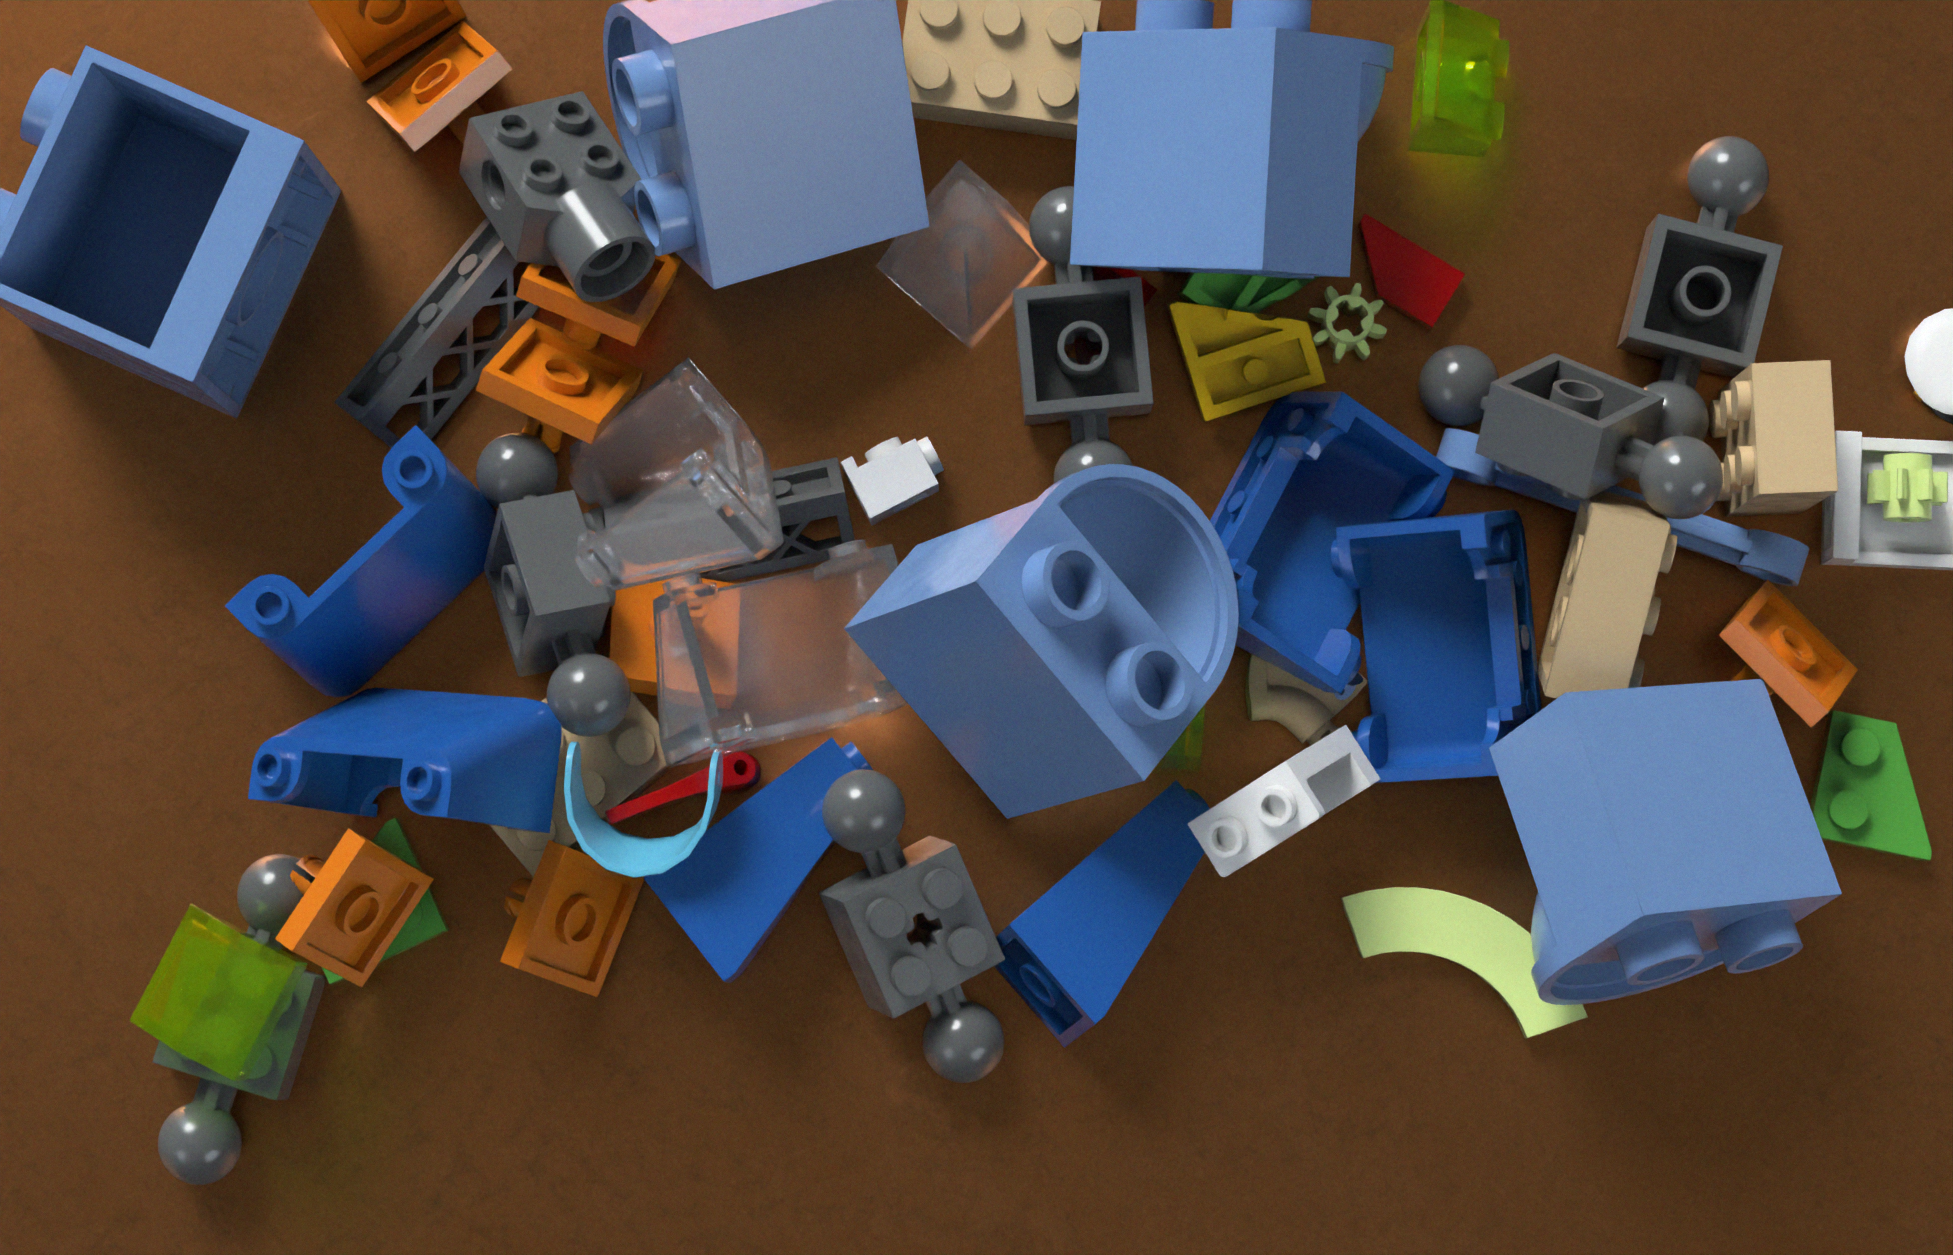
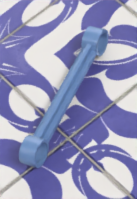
[1436,428,1809,586]

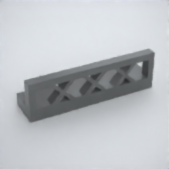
[334,216,539,448]
[589,457,858,582]

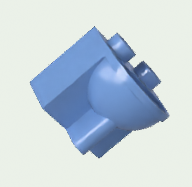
[603,0,930,289]
[1070,0,1394,279]
[844,464,1239,819]
[1489,679,1842,1005]

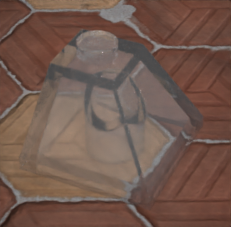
[876,159,1049,350]

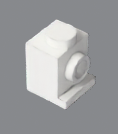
[841,437,944,526]

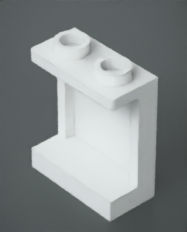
[1821,431,1953,570]
[1188,725,1380,877]

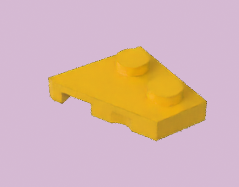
[1166,301,1326,422]

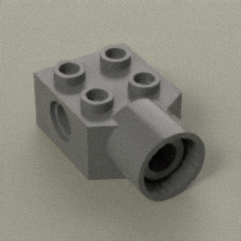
[459,91,655,302]

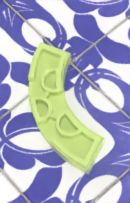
[1340,887,1588,1038]

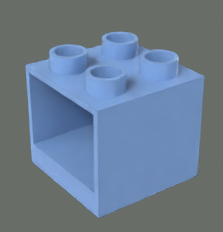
[0,45,342,418]

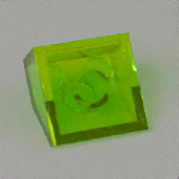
[1408,0,1509,157]
[129,904,308,1081]

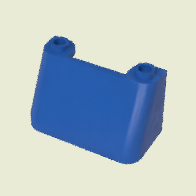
[1210,392,1455,694]
[225,425,498,698]
[1331,510,1542,783]
[248,687,562,833]

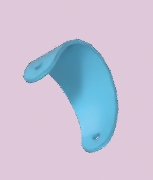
[564,741,723,878]

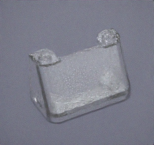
[568,357,784,590]
[653,539,908,767]

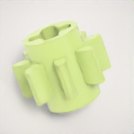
[1307,283,1387,364]
[1867,453,1948,523]

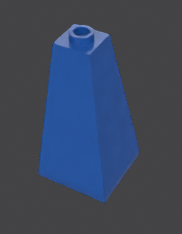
[644,737,873,983]
[994,780,1210,1048]

